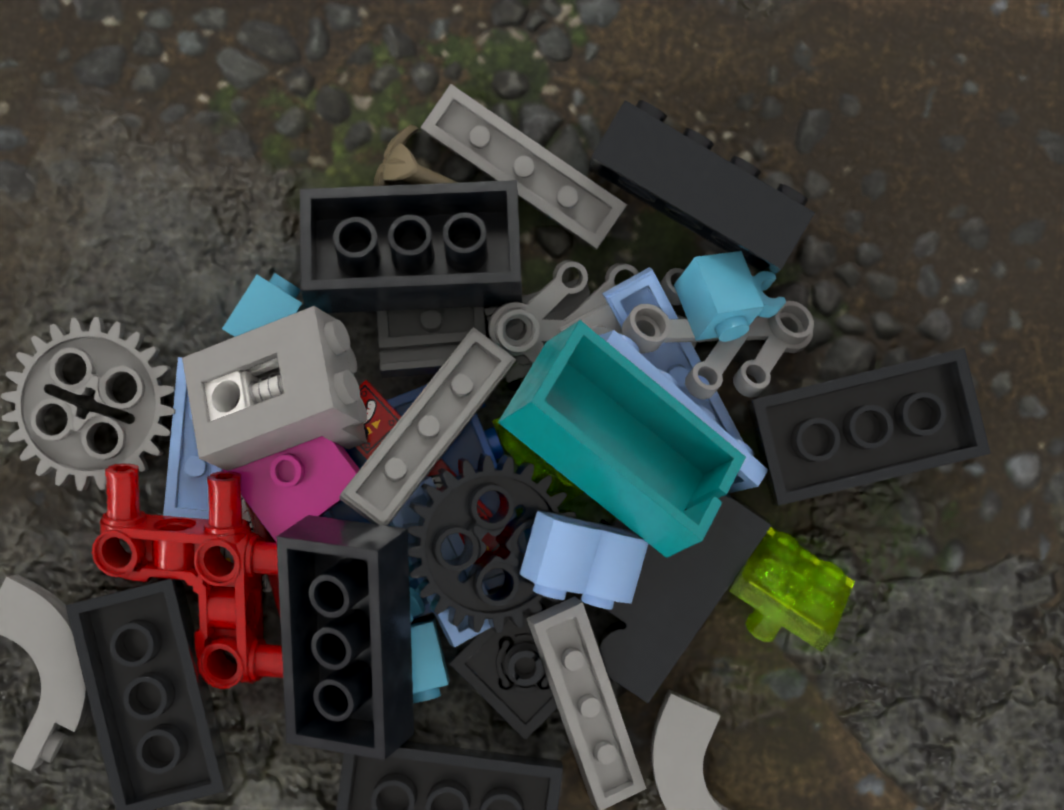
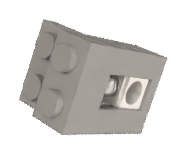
[182,306,367,471]

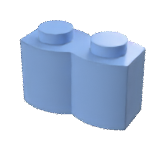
[519,511,648,609]

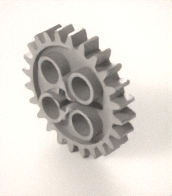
[1,317,175,491]

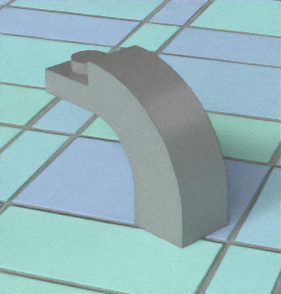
[0,574,91,771]
[650,689,730,810]

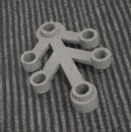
[488,260,697,364]
[622,268,814,399]

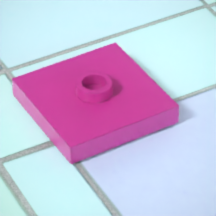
[223,436,360,542]

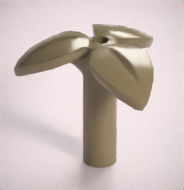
[373,124,458,186]

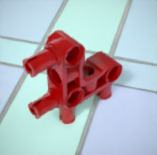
[92,463,283,689]

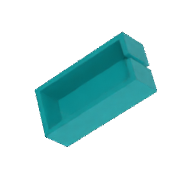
[498,320,746,558]

